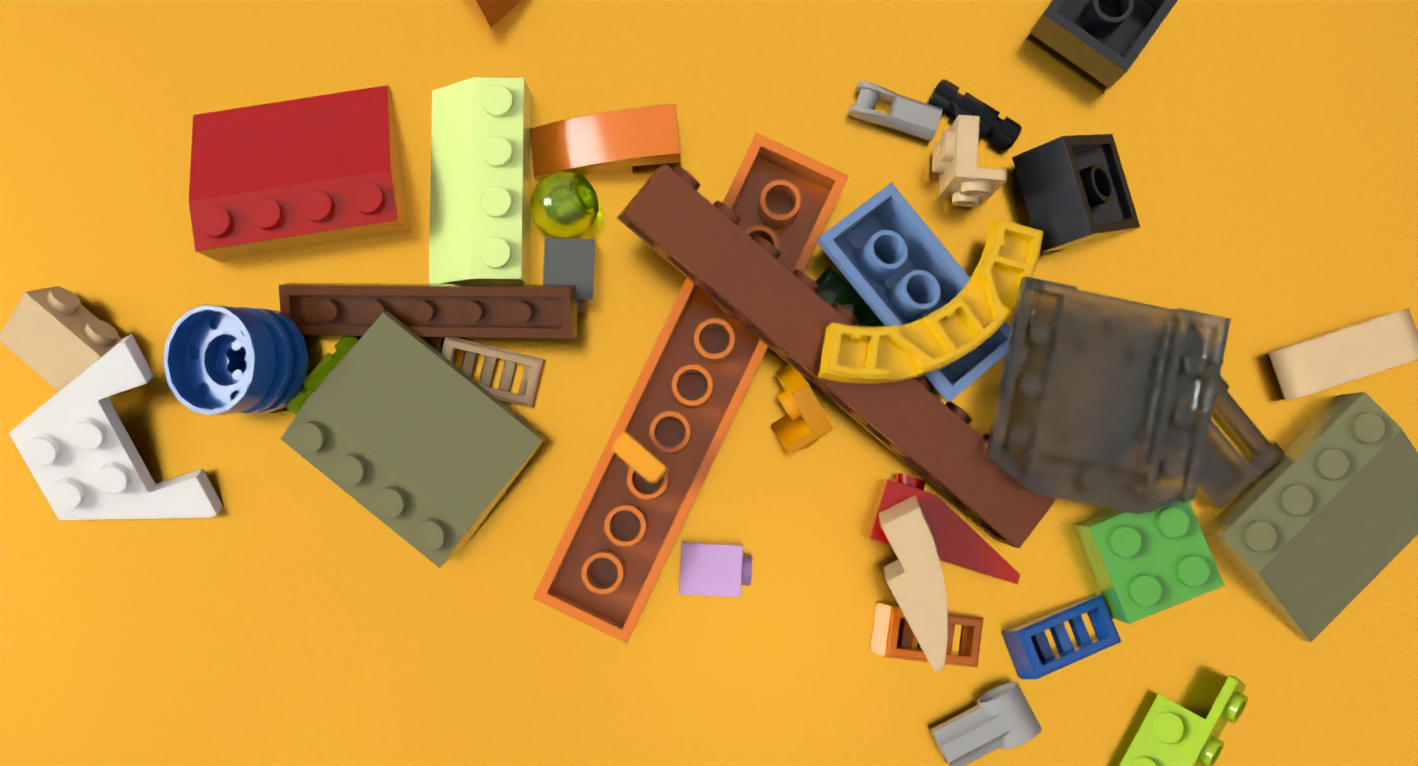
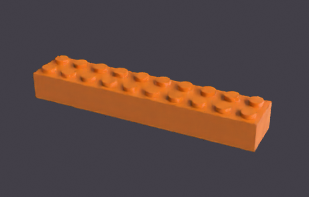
[533,132,849,644]

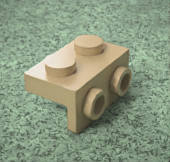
[932,115,1007,207]

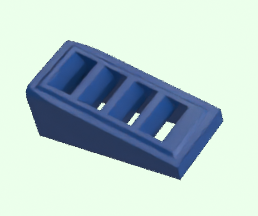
[1002,594,1121,680]

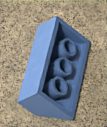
[816,183,1022,402]

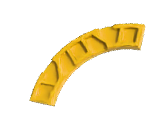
[818,218,1043,384]

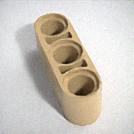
[1269,308,1418,400]

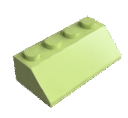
[429,77,531,284]

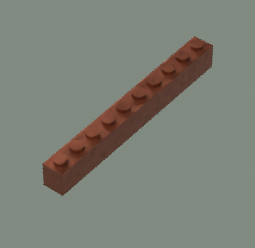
[617,164,1056,549]

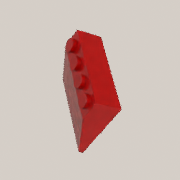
[188,85,410,261]

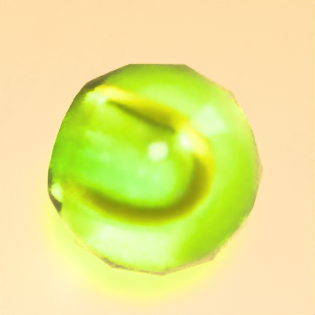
[529,171,599,238]

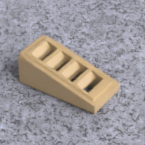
[438,337,543,407]

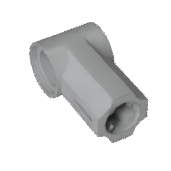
[930,681,1042,766]

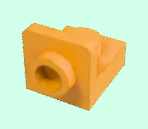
[771,364,833,454]

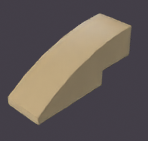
[878,495,948,672]

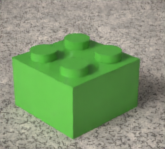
[1074,488,1225,624]

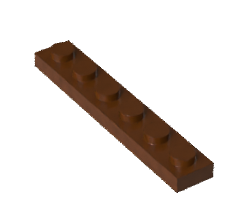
[279,283,578,339]

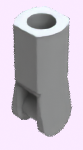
[848,81,943,141]

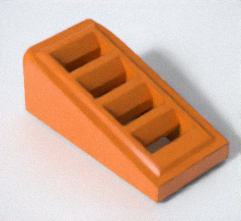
[871,602,984,668]

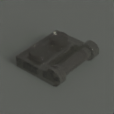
[1149,374,1285,509]

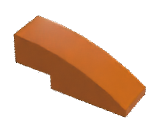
[530,103,681,179]

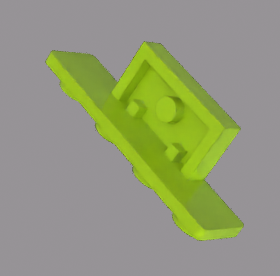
[1119,675,1248,766]

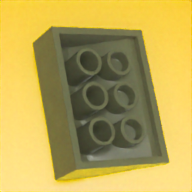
[280,311,545,568]
[1202,392,1418,642]

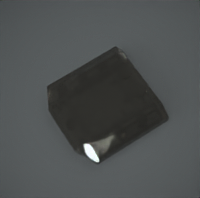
[985,276,1231,514]

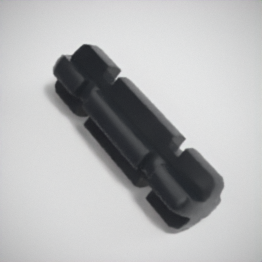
[929,79,1022,150]

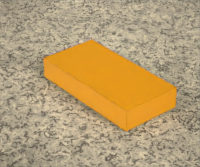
[612,431,669,483]

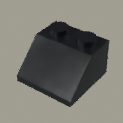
[1012,134,1140,253]

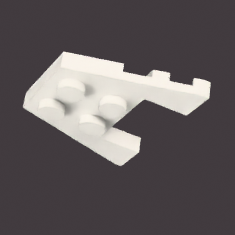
[9,335,223,520]

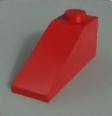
[864,473,1020,585]

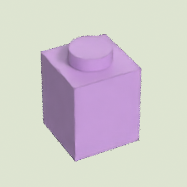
[679,540,752,597]

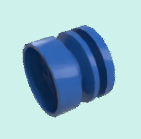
[163,305,309,415]

